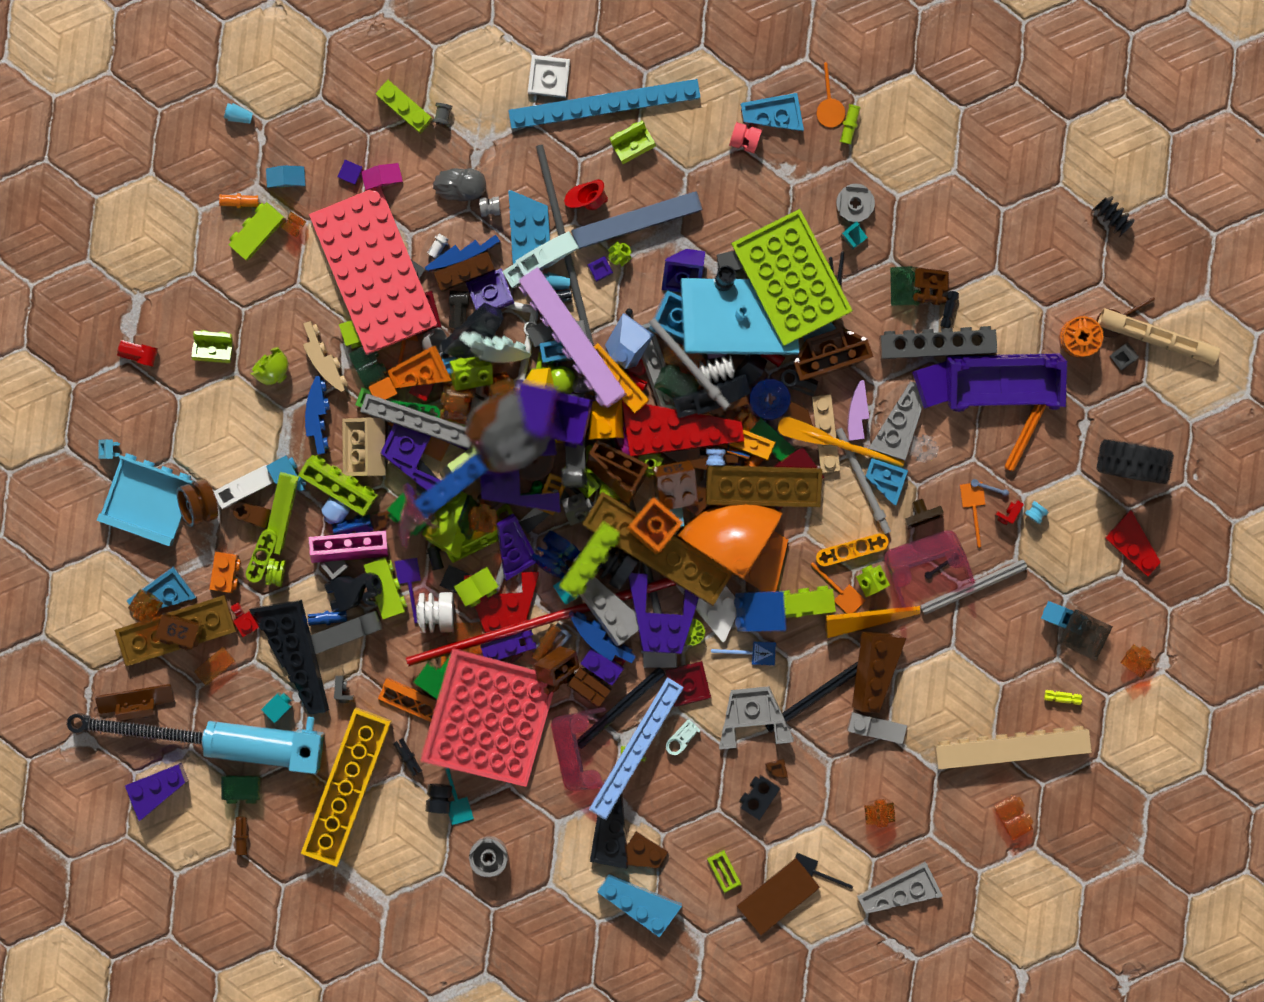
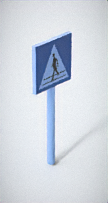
[711,641,776,665]

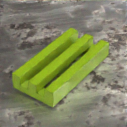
[707,850,741,893]

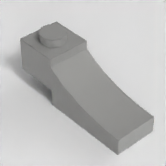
[847,712,907,744]

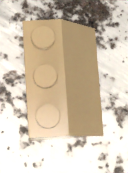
[342,418,386,476]

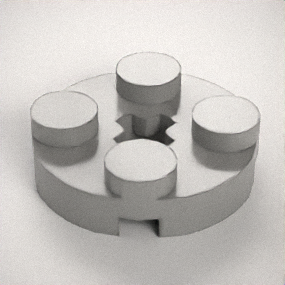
[836,184,875,223]

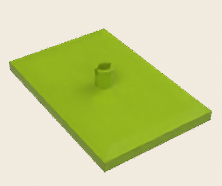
[731,209,852,346]

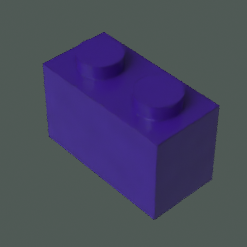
[580,648,625,685]

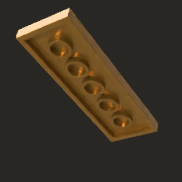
[706,465,822,507]
[114,595,237,666]

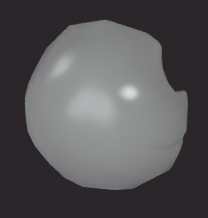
[422,328,447,357]

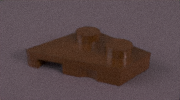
[627,831,668,868]

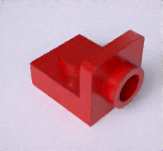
[995,500,1024,526]

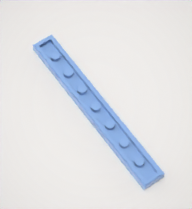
[589,677,684,820]

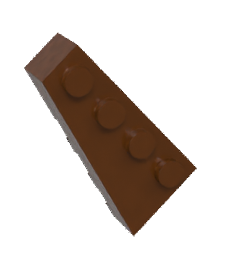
[852,632,906,713]

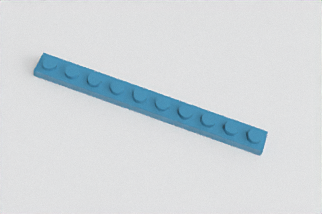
[508,79,701,130]

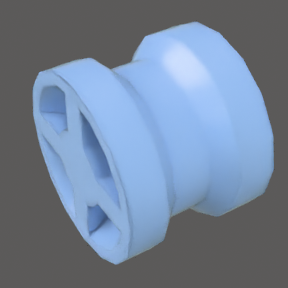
[706,449,725,465]

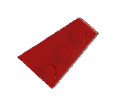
[1105,510,1161,577]

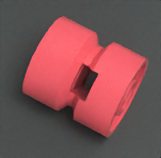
[729,122,762,153]

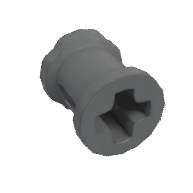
[432,103,453,125]

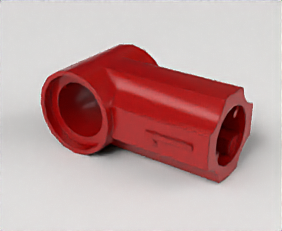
[117,340,158,367]

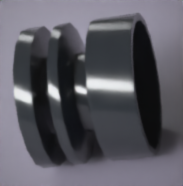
[597,546,639,590]

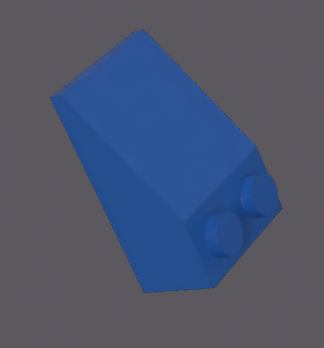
[734,592,786,632]

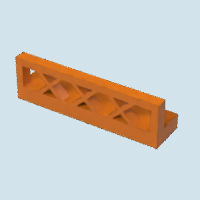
[378,677,438,722]

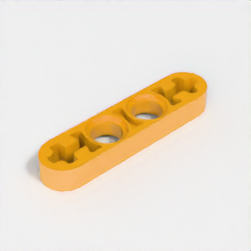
[816,533,889,566]

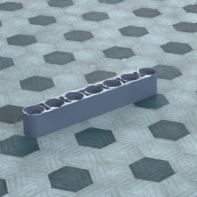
[571,191,703,249]

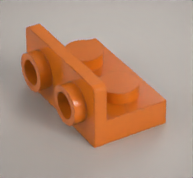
[209,552,241,593]

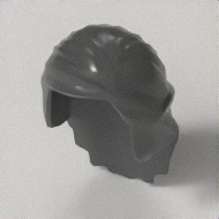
[433,168,486,201]

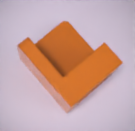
[368,377,399,400]

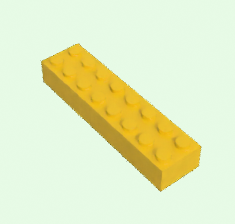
[301,707,392,867]

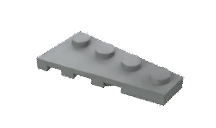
[868,381,923,460]
[579,577,638,646]
[857,862,943,914]

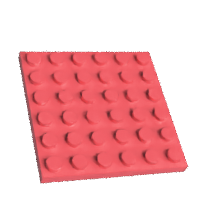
[420,649,554,787]

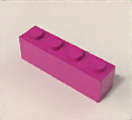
[309,531,388,563]

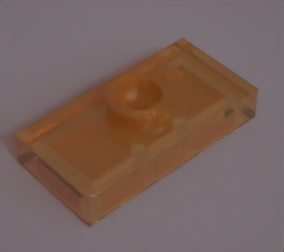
[194,646,236,686]

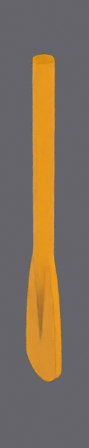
[778,417,905,468]

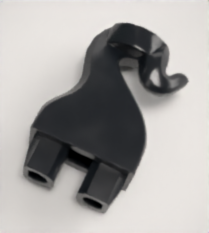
[324,572,382,612]

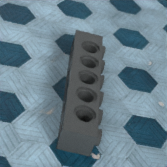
[879,326,997,359]

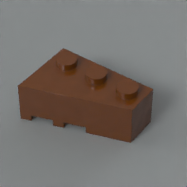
[586,440,649,505]

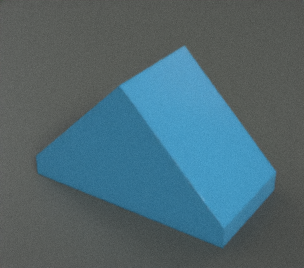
[266,165,306,188]

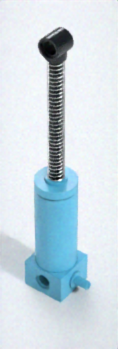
[67,713,325,774]

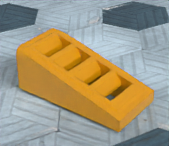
[535,472,564,515]

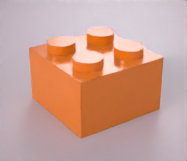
[626,497,683,554]

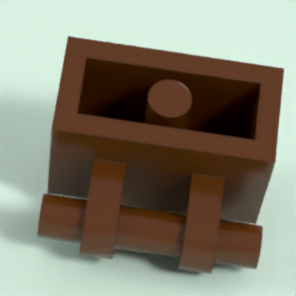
[534,646,580,694]

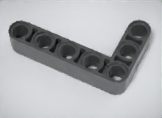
[562,394,587,488]

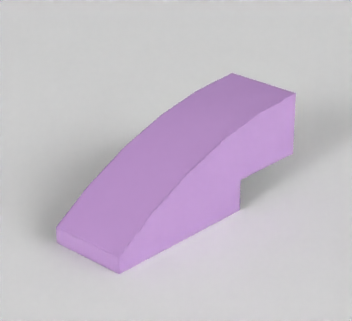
[847,380,869,441]

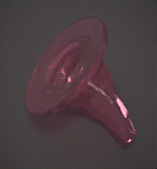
[399,483,439,548]

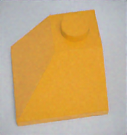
[586,399,624,440]

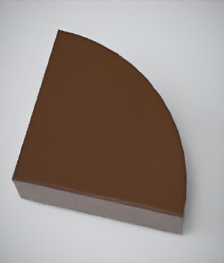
[370,510,389,532]
[765,759,788,778]

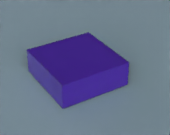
[337,160,363,185]
[588,256,613,282]

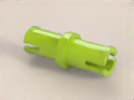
[840,104,861,145]

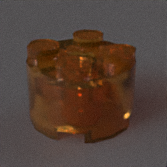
[440,382,471,422]

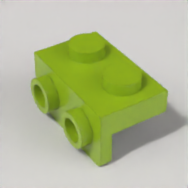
[609,120,656,164]
[191,330,233,363]

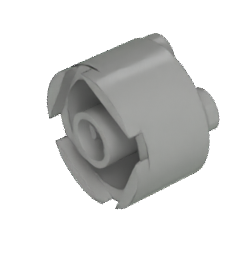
[469,836,509,877]

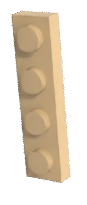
[812,394,840,473]

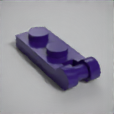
[480,629,537,660]

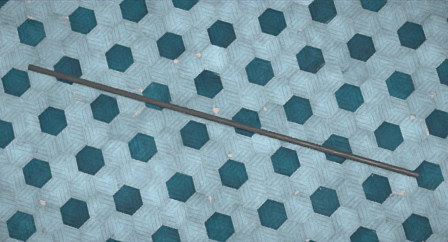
[536,144,662,614]

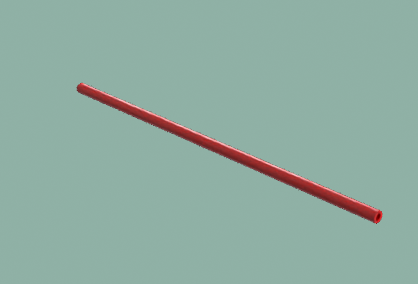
[406,562,719,667]

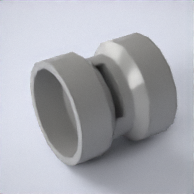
[480,196,501,217]

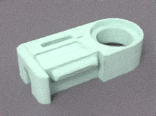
[666,720,700,755]

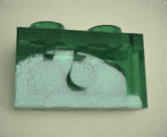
[890,266,920,306]

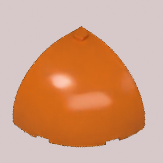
[677,505,783,578]

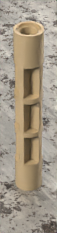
[1098,308,1220,365]

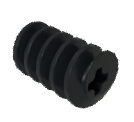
[1092,196,1135,238]

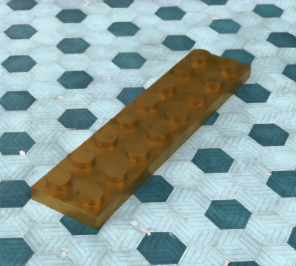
[582,492,733,606]

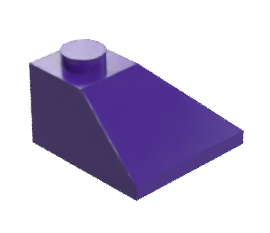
[661,249,705,292]

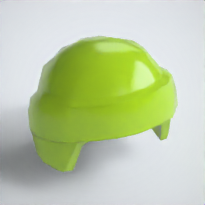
[542,364,576,394]

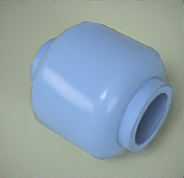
[321,497,350,525]

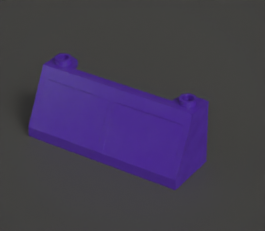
[946,353,1067,412]
[517,381,593,448]

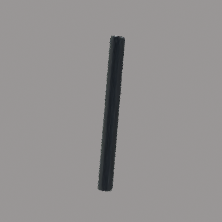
[765,662,858,733]
[575,667,665,749]

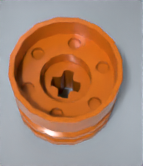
[1059,316,1104,358]

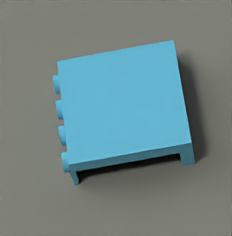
[97,453,195,546]

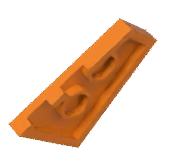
[387,346,452,388]
[742,530,788,592]

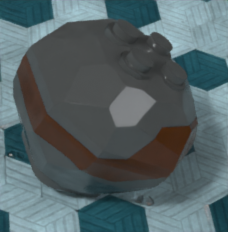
[465,390,550,473]

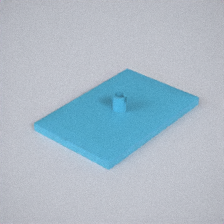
[680,278,799,355]

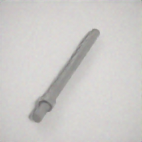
[649,318,730,410]
[835,428,891,534]

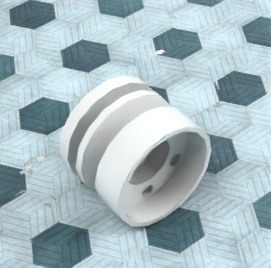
[417,592,454,633]

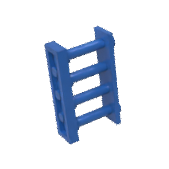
[414,454,487,517]

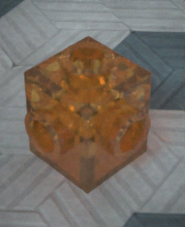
[468,504,498,533]
[128,589,163,622]
[1120,644,1155,678]
[864,799,896,827]

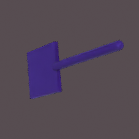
[394,558,421,624]

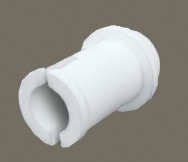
[427,234,449,258]

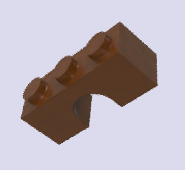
[434,251,495,292]

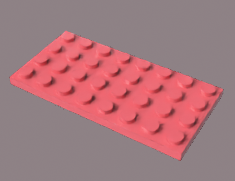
[309,186,438,355]

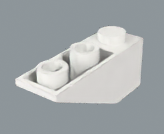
[213,465,274,509]

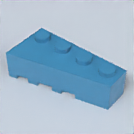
[597,874,682,937]

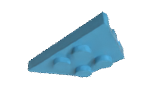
[508,190,550,264]

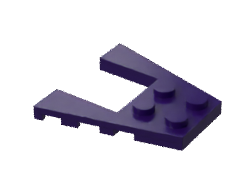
[381,423,468,491]
[480,438,561,513]
[628,573,699,654]

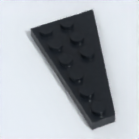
[249,599,329,714]

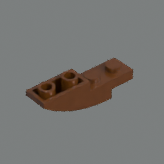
[663,448,738,470]

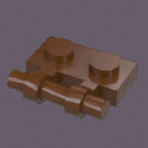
[913,268,949,305]

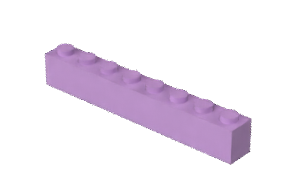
[519,267,627,408]

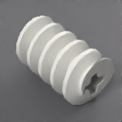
[696,354,735,386]

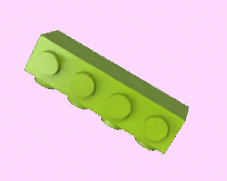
[298,455,378,516]
[560,521,620,597]

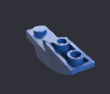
[305,376,330,455]
[569,611,635,663]

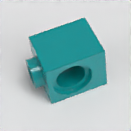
[261,692,293,723]

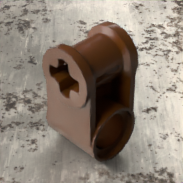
[233,503,271,528]

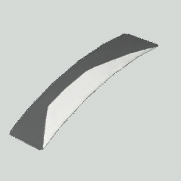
[519,489,570,533]

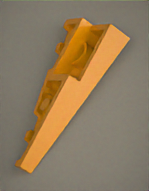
[825,606,920,638]

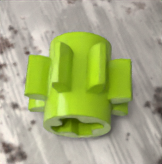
[608,241,632,267]

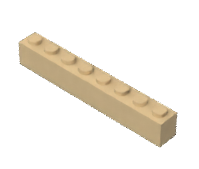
[934,726,1091,769]

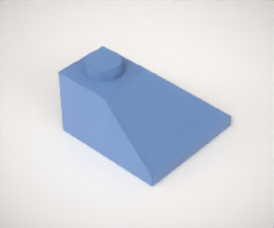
[605,313,654,369]

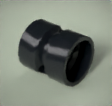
[425,784,452,814]

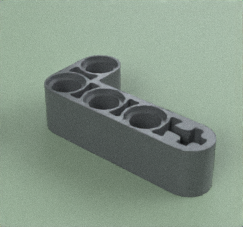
[311,610,383,654]

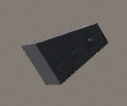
[440,302,504,359]

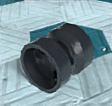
[714,266,736,291]

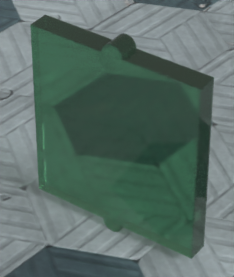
[456,495,481,540]

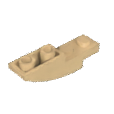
[303,321,348,392]

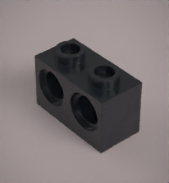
[739,774,780,820]

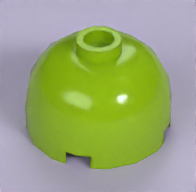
[251,347,289,385]

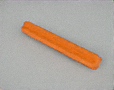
[1004,404,1046,471]

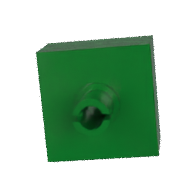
[414,655,450,700]

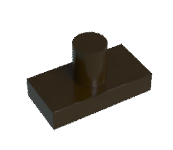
[905,499,944,530]

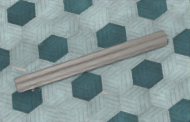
[920,560,1027,614]

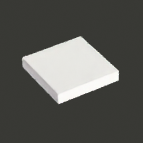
[528,55,570,98]

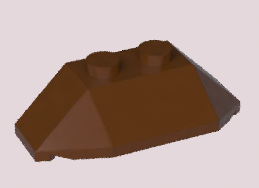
[794,327,873,381]

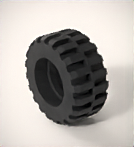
[1096,439,1174,484]

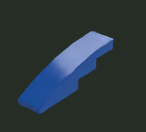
[424,235,501,272]

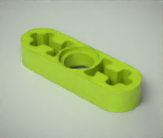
[246,529,278,582]

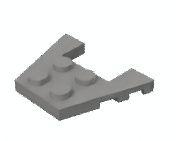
[719,686,794,749]

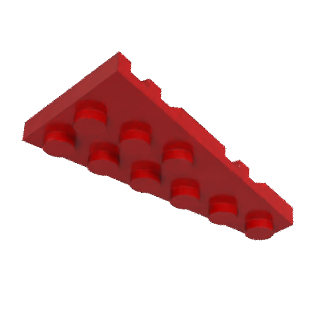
[622,400,744,457]

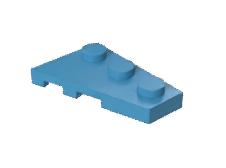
[740,93,804,131]
[127,566,196,616]

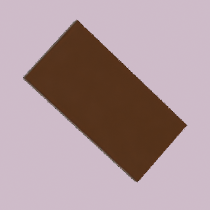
[737,857,820,935]

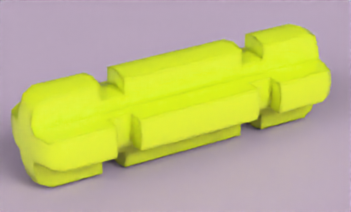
[1044,690,1082,705]

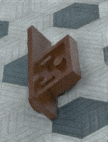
[95,684,174,721]

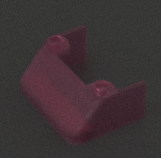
[884,530,975,607]
[551,705,606,791]

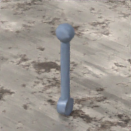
[970,479,1009,497]

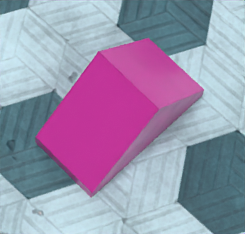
[361,163,403,190]

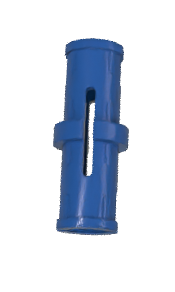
[308,610,348,626]

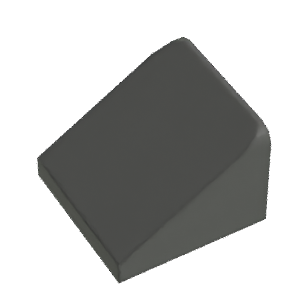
[1110,342,1139,371]

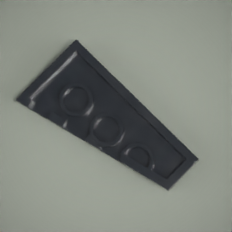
[590,792,628,869]

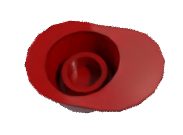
[564,179,608,210]

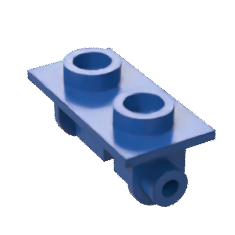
[333,514,373,535]

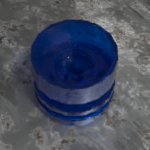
[749,379,790,420]
[531,530,581,580]

